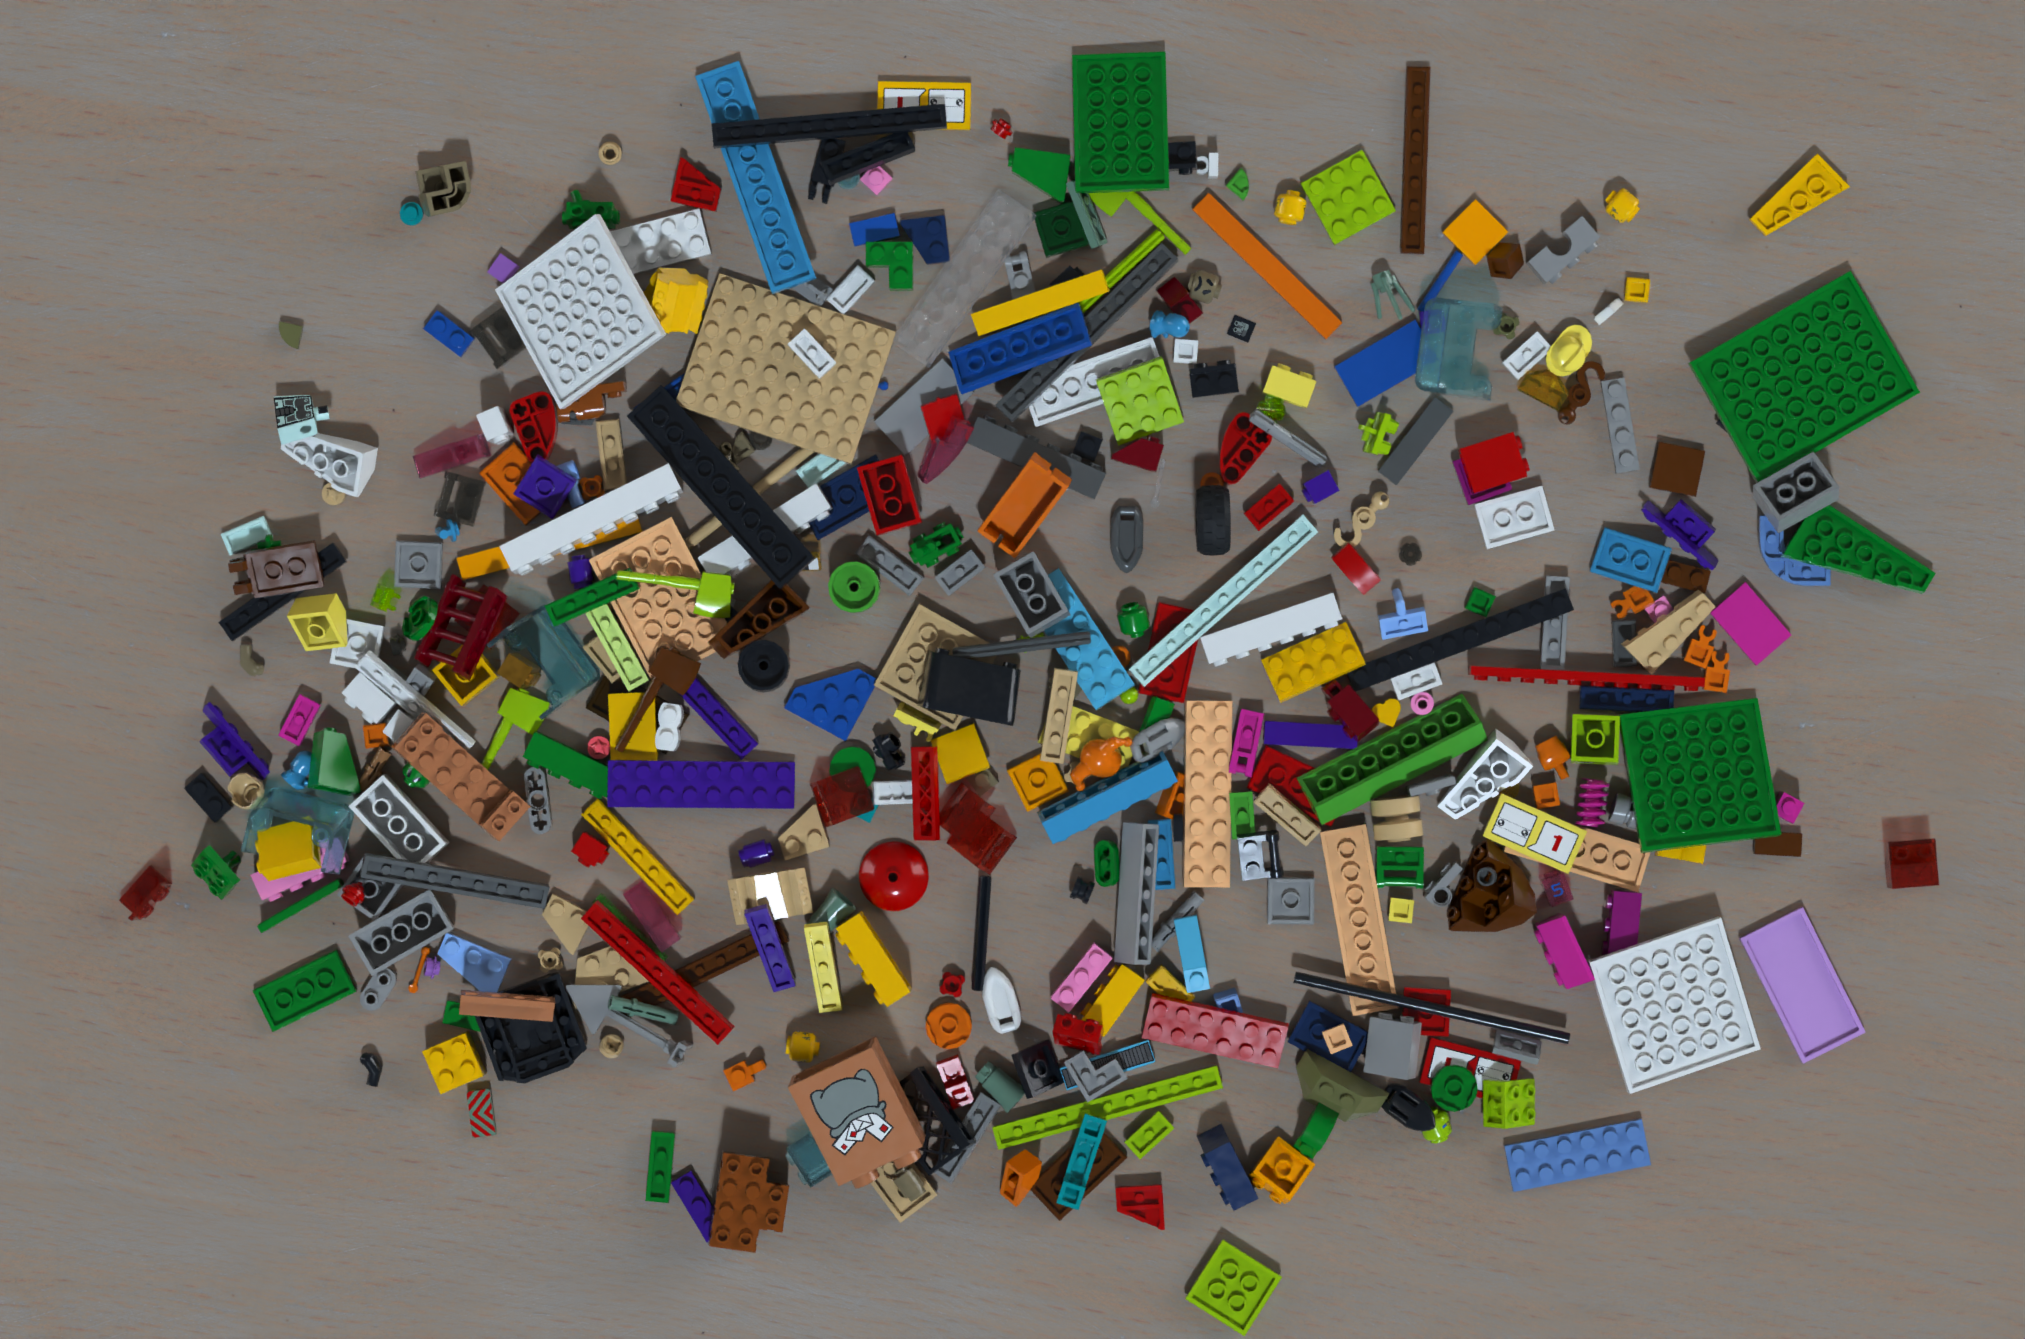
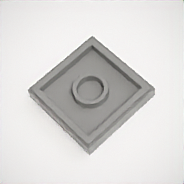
[394,540,443,589]
[1267,877,1315,925]

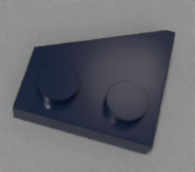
[900,215,950,265]

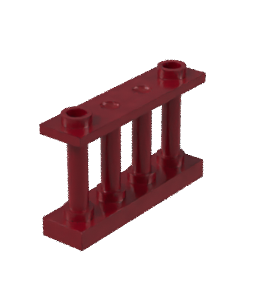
[414,574,508,681]

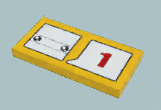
[877,81,971,130]

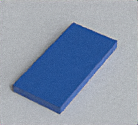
[1334,320,1438,407]

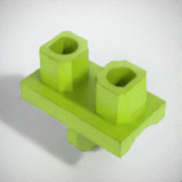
[1357,412,1399,455]

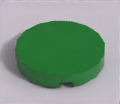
[402,596,438,641]
[829,746,876,793]
[1430,1064,1478,1112]

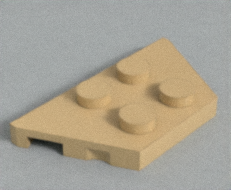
[573,946,648,1009]

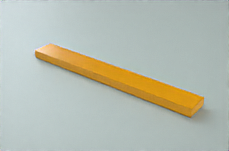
[456,515,643,580]

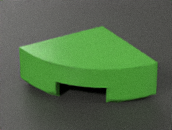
[1226,168,1249,201]

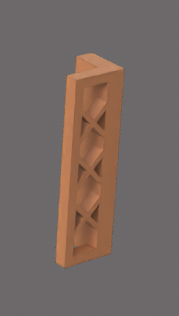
[459,990,555,1022]

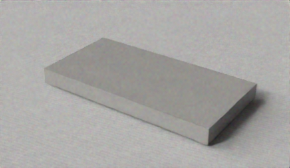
[874,358,974,456]

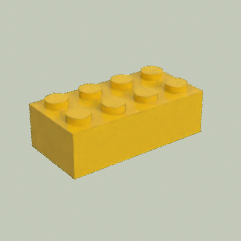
[835,910,912,1007]

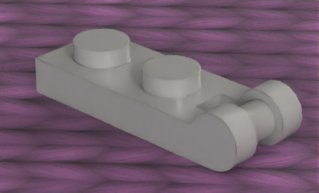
[1003,250,1035,299]

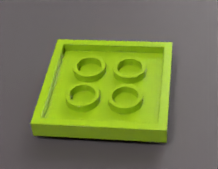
[1300,150,1396,245]
[1095,356,1184,446]
[1185,1239,1282,1336]

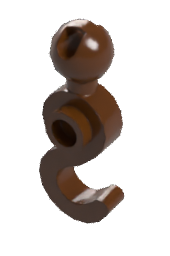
[1558,361,1605,425]

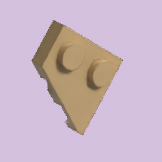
[542,894,589,955]

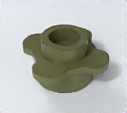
[1493,313,1520,339]

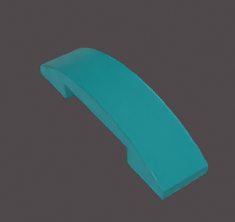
[1056,1114,1107,1210]

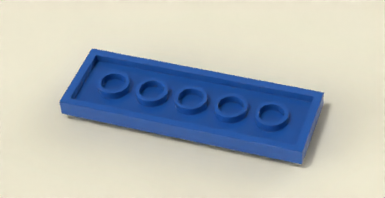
[948,303,1092,394]

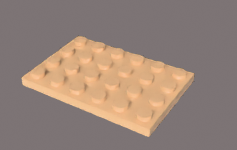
[589,517,727,680]

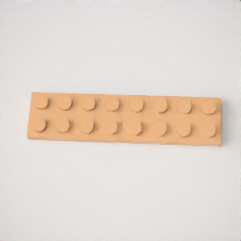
[1182,700,1233,888]
[1320,824,1399,1016]

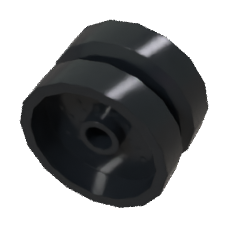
[738,640,790,693]

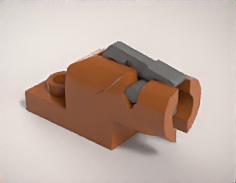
[556,381,627,425]

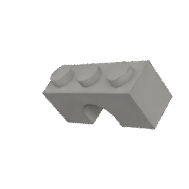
[1526,216,1600,284]

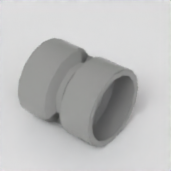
[1608,793,1637,830]

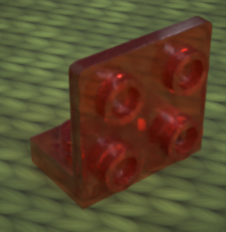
[810,766,874,827]
[947,806,1017,875]
[119,865,172,921]

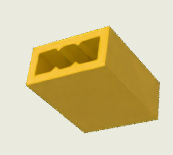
[255,817,321,881]

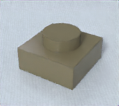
[966,769,998,796]

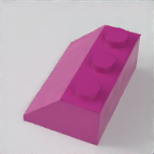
[1533,913,1595,989]

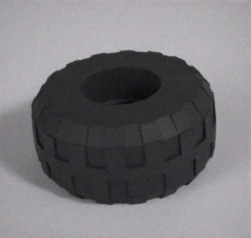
[1196,485,1231,556]

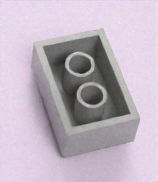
[1753,452,1839,533]
[993,551,1071,638]

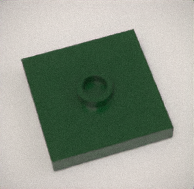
[1033,201,1090,258]

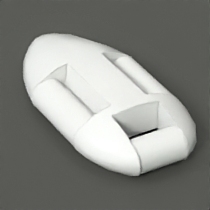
[982,967,1021,1034]

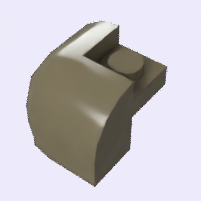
[415,161,471,217]

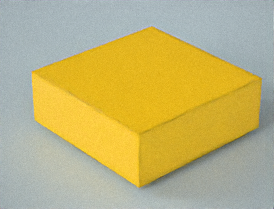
[1624,277,1650,303]

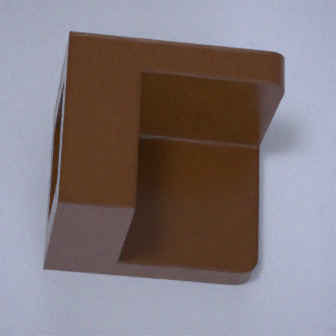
[1487,242,1524,279]

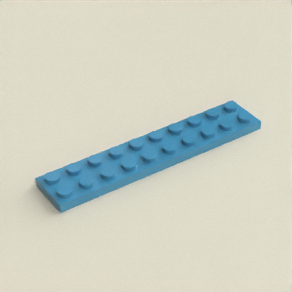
[695,61,816,294]

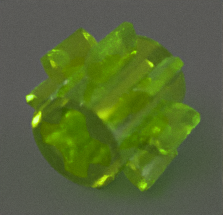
[1256,396,1286,422]

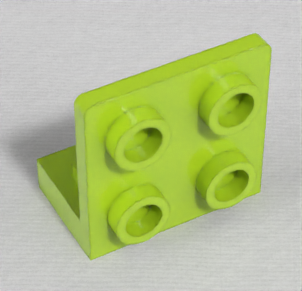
[1483,1078,1536,1129]

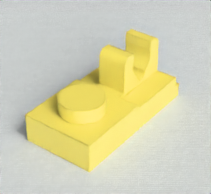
[893,701,942,742]

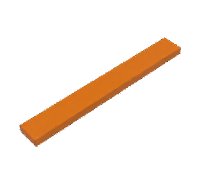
[1192,193,1342,340]

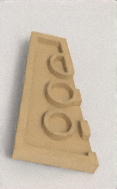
[1621,590,1716,675]

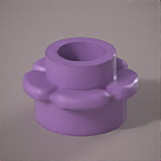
[423,956,440,979]

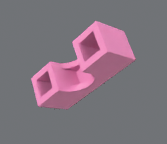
[1051,942,1113,1013]

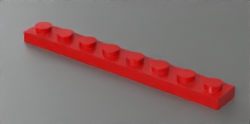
[581,900,735,1045]

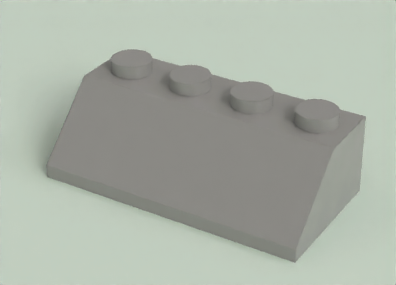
[348,889,455,976]

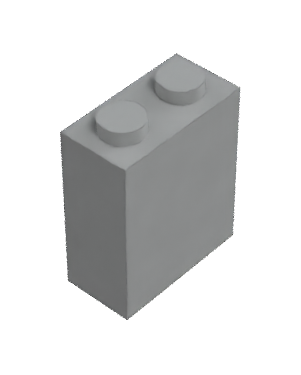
[1364,1012,1422,1080]

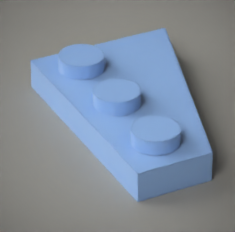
[437,932,511,993]

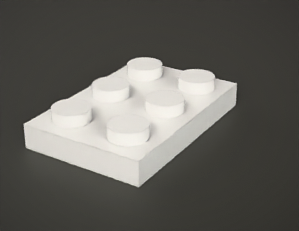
[1474,486,1554,549]

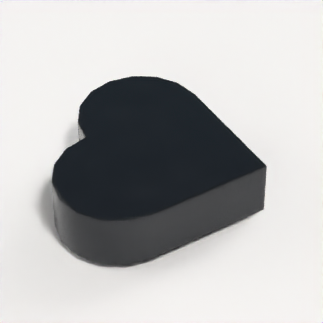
[1173,813,1183,842]

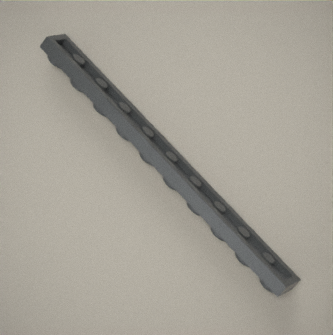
[996,243,1178,423]

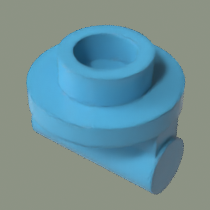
[435,519,460,542]

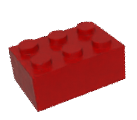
[857,455,922,536]

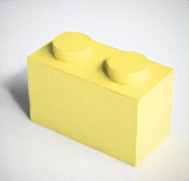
[1262,363,1317,409]

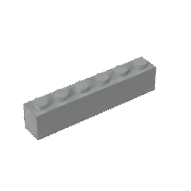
[1114,822,1159,965]

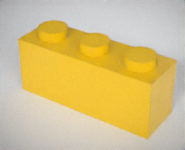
[1080,963,1145,1037]

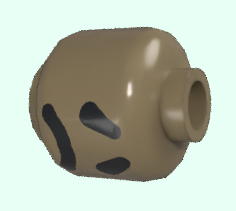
[1186,270,1222,304]

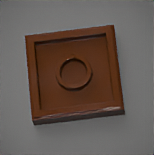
[1649,442,1705,497]

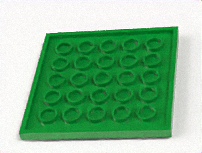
[1619,698,1781,853]

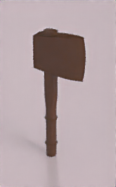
[615,646,701,753]

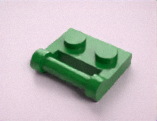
[1376,846,1424,889]

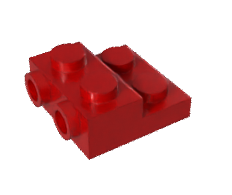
[1052,1013,1104,1056]

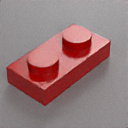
[1244,483,1294,532]

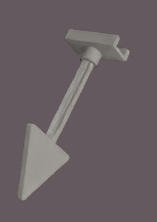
[566,985,693,1067]

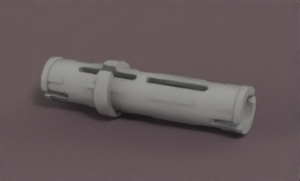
[1152,891,1205,952]

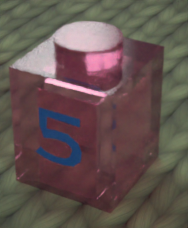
[1539,870,1574,907]

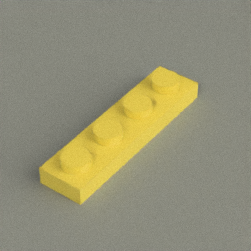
[804,921,843,1013]

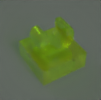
[370,583,401,612]

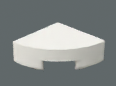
[1594,298,1624,325]

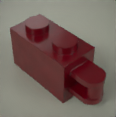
[1321,679,1379,742]

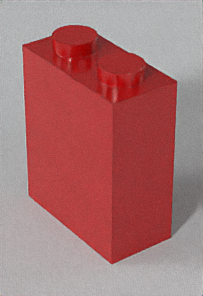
[1458,432,1530,494]

